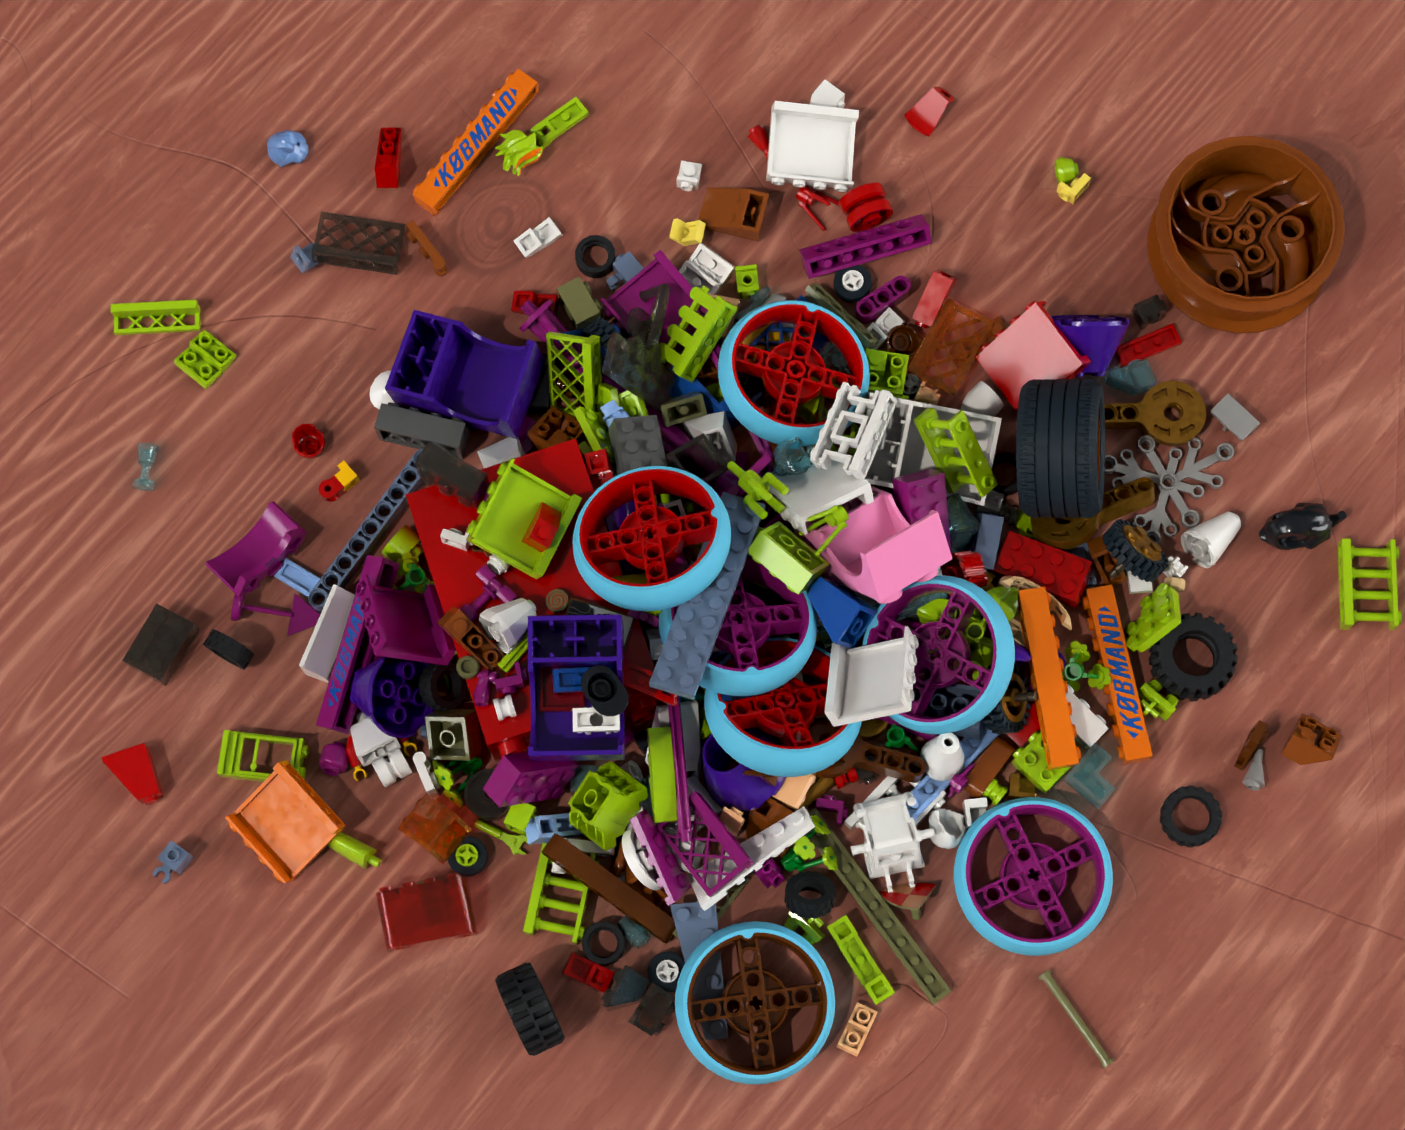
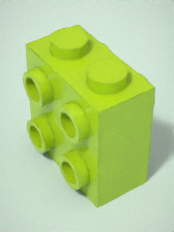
[1012,731,1071,795]

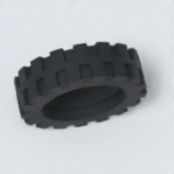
[1160,786,1222,848]

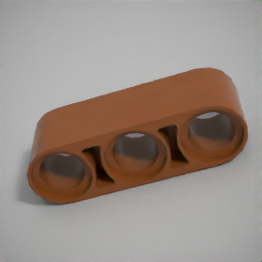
[963,736,1016,798]

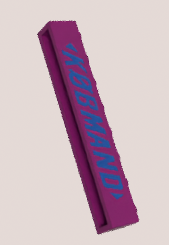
[316,555,400,735]

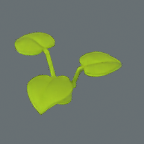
[917,586,1018,680]

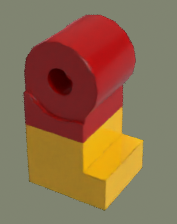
[318,460,360,502]

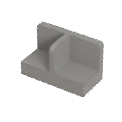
[1210,394,1260,441]

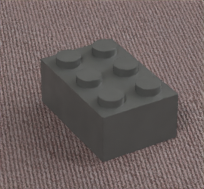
[608,415,667,475]

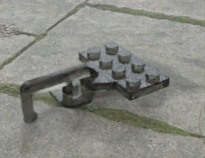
[602,283,676,413]

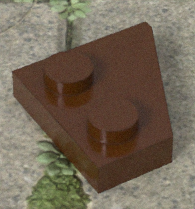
[1234,720,1268,770]

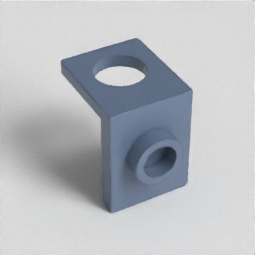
[290,242,326,274]

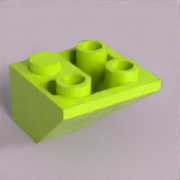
[866,348,909,396]

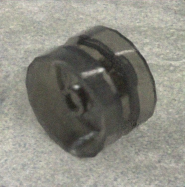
[464,769,511,822]

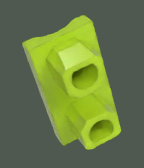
[1138,679,1179,722]
[784,912,826,945]

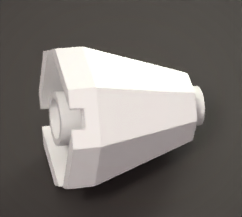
[479,598,537,654]

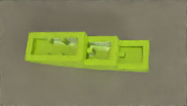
[646,726,677,823]

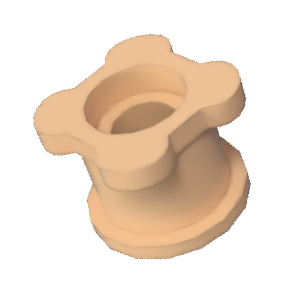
[914,381,941,405]

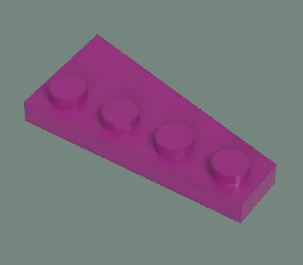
[630,809,691,906]

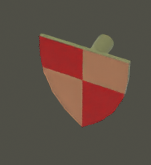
[880,883,936,920]

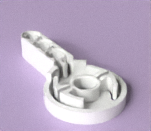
[620,760,664,890]

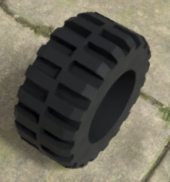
[1149,613,1238,702]
[495,962,565,1056]

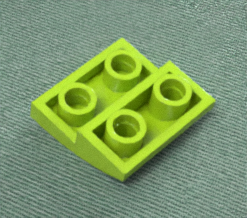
[174,329,236,389]

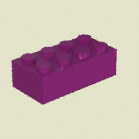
[892,469,951,552]
[483,751,579,807]

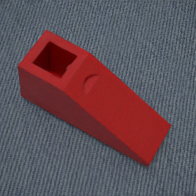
[375,127,402,188]

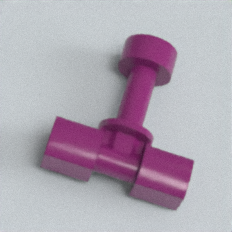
[460,565,517,622]

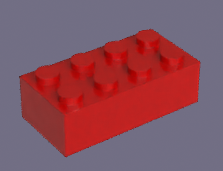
[993,531,1093,609]

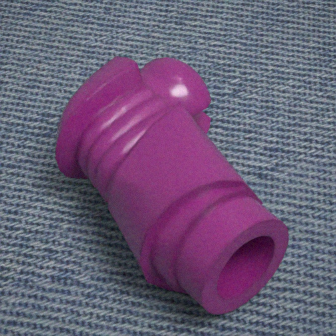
[473,669,499,707]

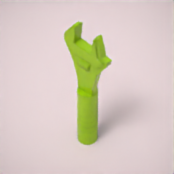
[474,819,533,855]

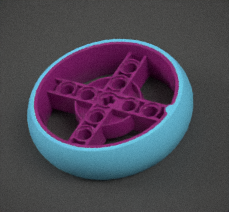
[658,554,817,696]
[862,575,1015,734]
[954,797,1113,956]

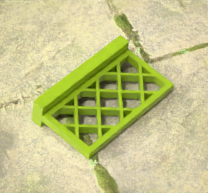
[546,331,602,417]

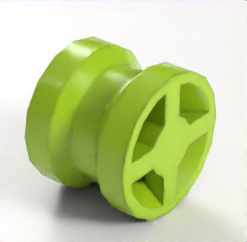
[982,778,1009,806]

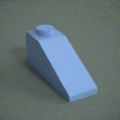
[525,813,585,845]

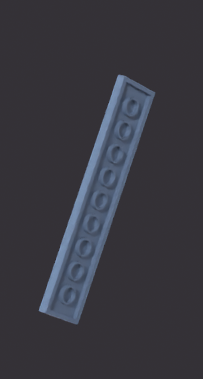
[649,492,766,700]

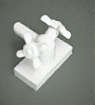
[572,706,620,735]

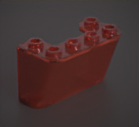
[376,873,478,952]

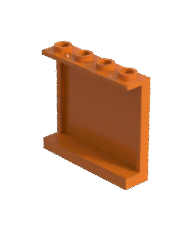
[225,760,346,884]

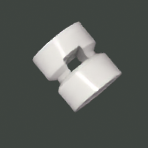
[372,748,413,788]

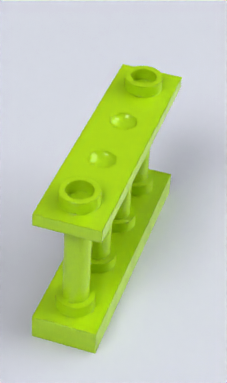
[914,408,998,497]
[1337,538,1402,631]
[523,843,600,945]

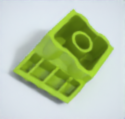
[568,761,648,851]

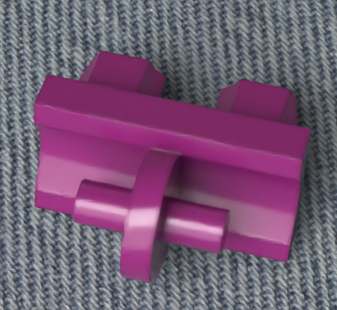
[753,857,785,888]

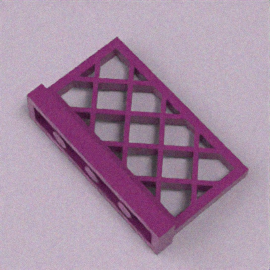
[656,791,755,897]

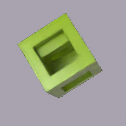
[735,264,759,300]

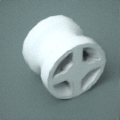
[493,694,517,721]

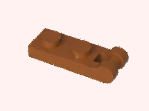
[406,220,447,277]

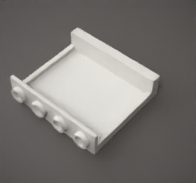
[766,101,859,192]
[761,456,874,535]
[825,626,918,727]

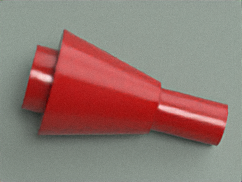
[747,125,769,159]

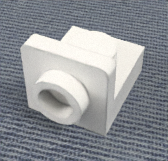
[676,161,702,191]
[440,524,474,551]

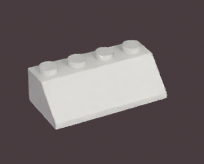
[299,584,355,683]

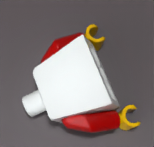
[346,712,417,781]

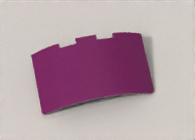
[206,501,307,597]

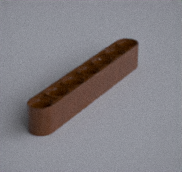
[541,833,676,944]

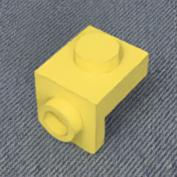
[669,218,706,246]

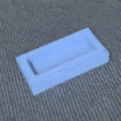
[274,558,321,597]

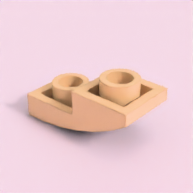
[720,806,745,837]
[837,1002,878,1057]

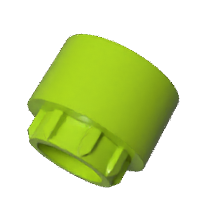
[381,525,424,562]

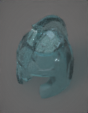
[773,437,814,477]

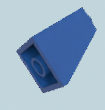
[807,576,877,649]

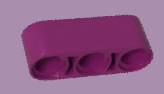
[855,276,911,324]

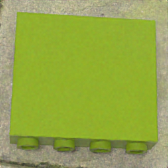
[466,458,582,580]

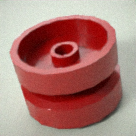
[839,182,893,232]

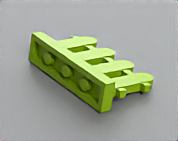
[656,286,738,383]

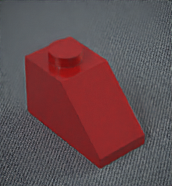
[521,502,562,552]

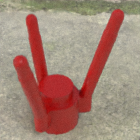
[796,185,840,231]

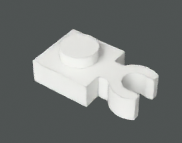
[1163,556,1188,578]

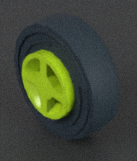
[447,836,488,877]

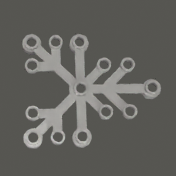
[1105,435,1234,545]

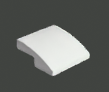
[679,243,735,295]

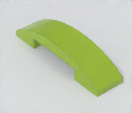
[827,915,895,1005]

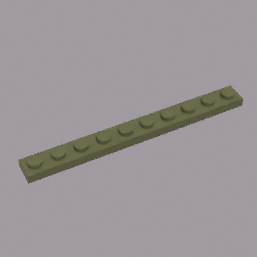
[806,808,951,1005]

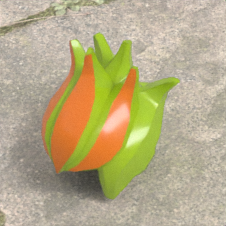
[495,130,543,176]

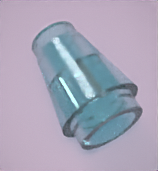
[617,916,650,949]

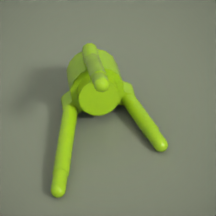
[799,505,849,557]

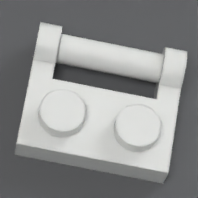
[413,752,441,799]

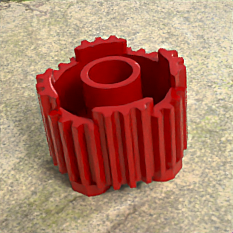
[940,551,988,596]

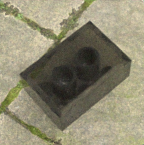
[415,441,490,509]
[122,603,199,686]

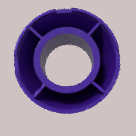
[703,727,786,812]

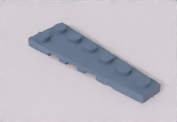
[670,902,728,1040]

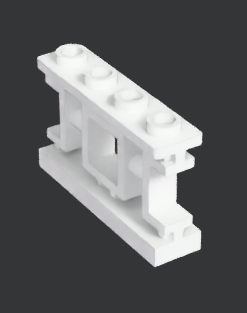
[810,382,897,480]

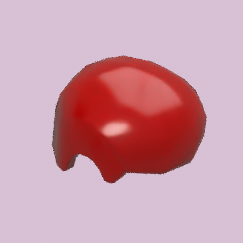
[292,424,325,459]

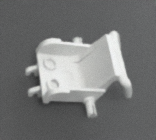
[850,792,935,893]

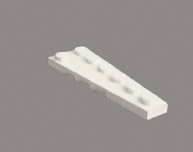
[688,807,815,911]

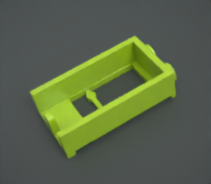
[217,730,309,782]

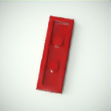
[1115,323,1182,369]

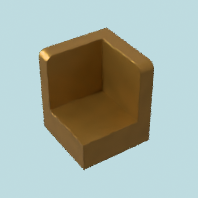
[1007,773,1036,800]

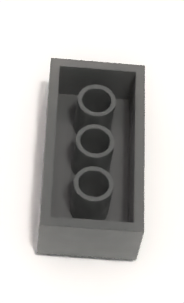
[374,402,470,460]

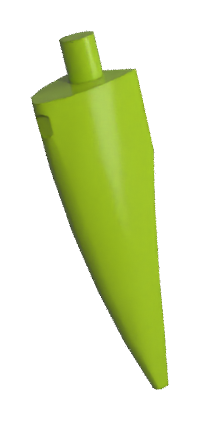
[327,832,382,869]

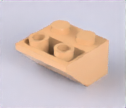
[770,774,816,809]

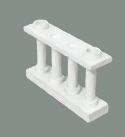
[844,766,946,830]

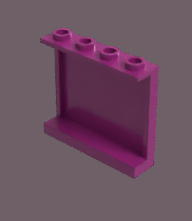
[600,250,708,368]
[356,574,456,666]

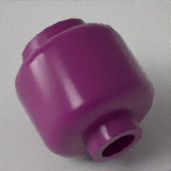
[319,741,349,776]

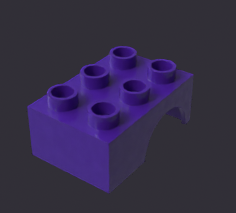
[385,310,546,439]
[528,615,625,761]

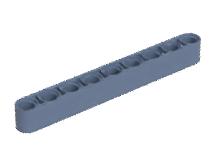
[308,449,435,612]

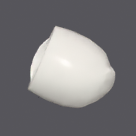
[961,381,1004,416]

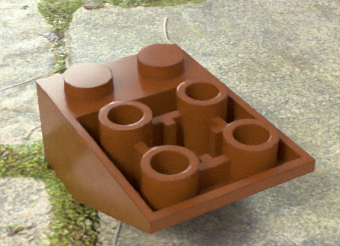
[698,187,769,242]

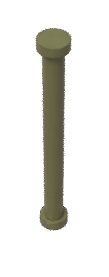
[1038,969,1114,1069]

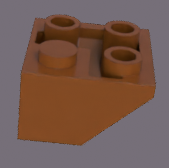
[528,406,585,450]
[1281,714,1342,765]
[745,798,794,859]

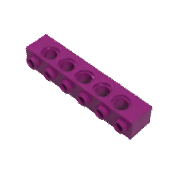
[799,214,932,279]

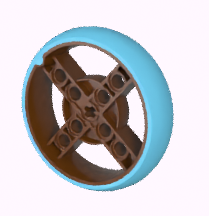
[675,921,835,1084]

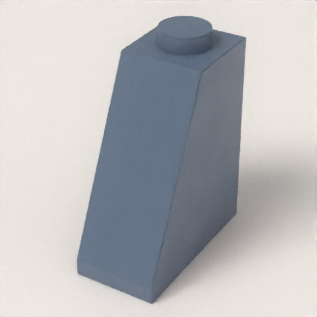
[970,510,1004,572]

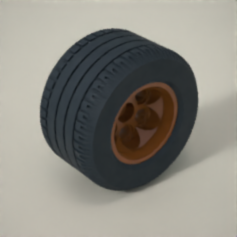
[1016,379,1105,518]

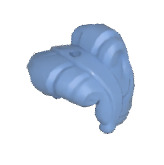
[267,130,309,167]

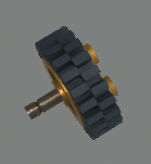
[1102,519,1169,582]
[978,664,1038,734]

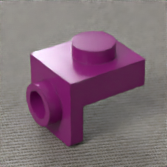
[494,661,528,695]
[816,795,848,826]

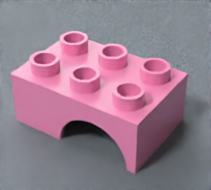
[791,486,952,604]

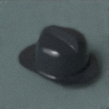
[581,665,629,716]

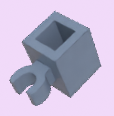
[606,251,644,291]
[152,840,194,884]

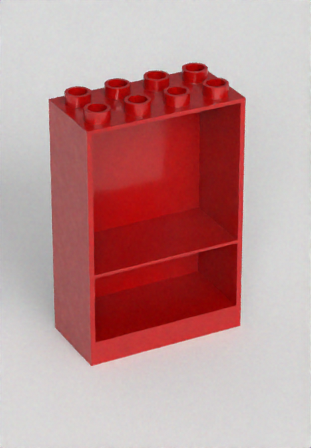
[405,438,664,762]

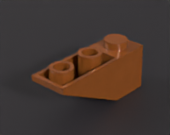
[437,606,505,672]

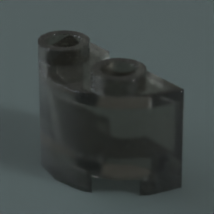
[628,983,675,1036]

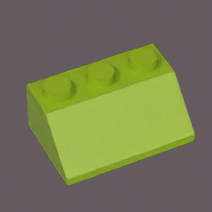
[748,521,830,595]

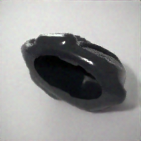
[1259,503,1347,550]

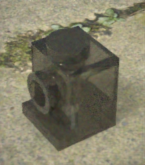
[1131,295,1167,330]

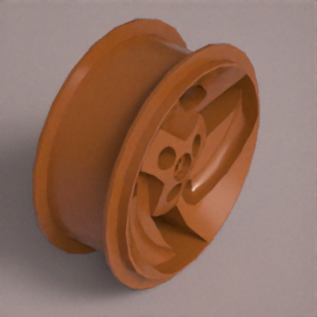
[1147,136,1345,334]

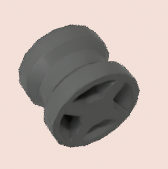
[903,374,920,399]

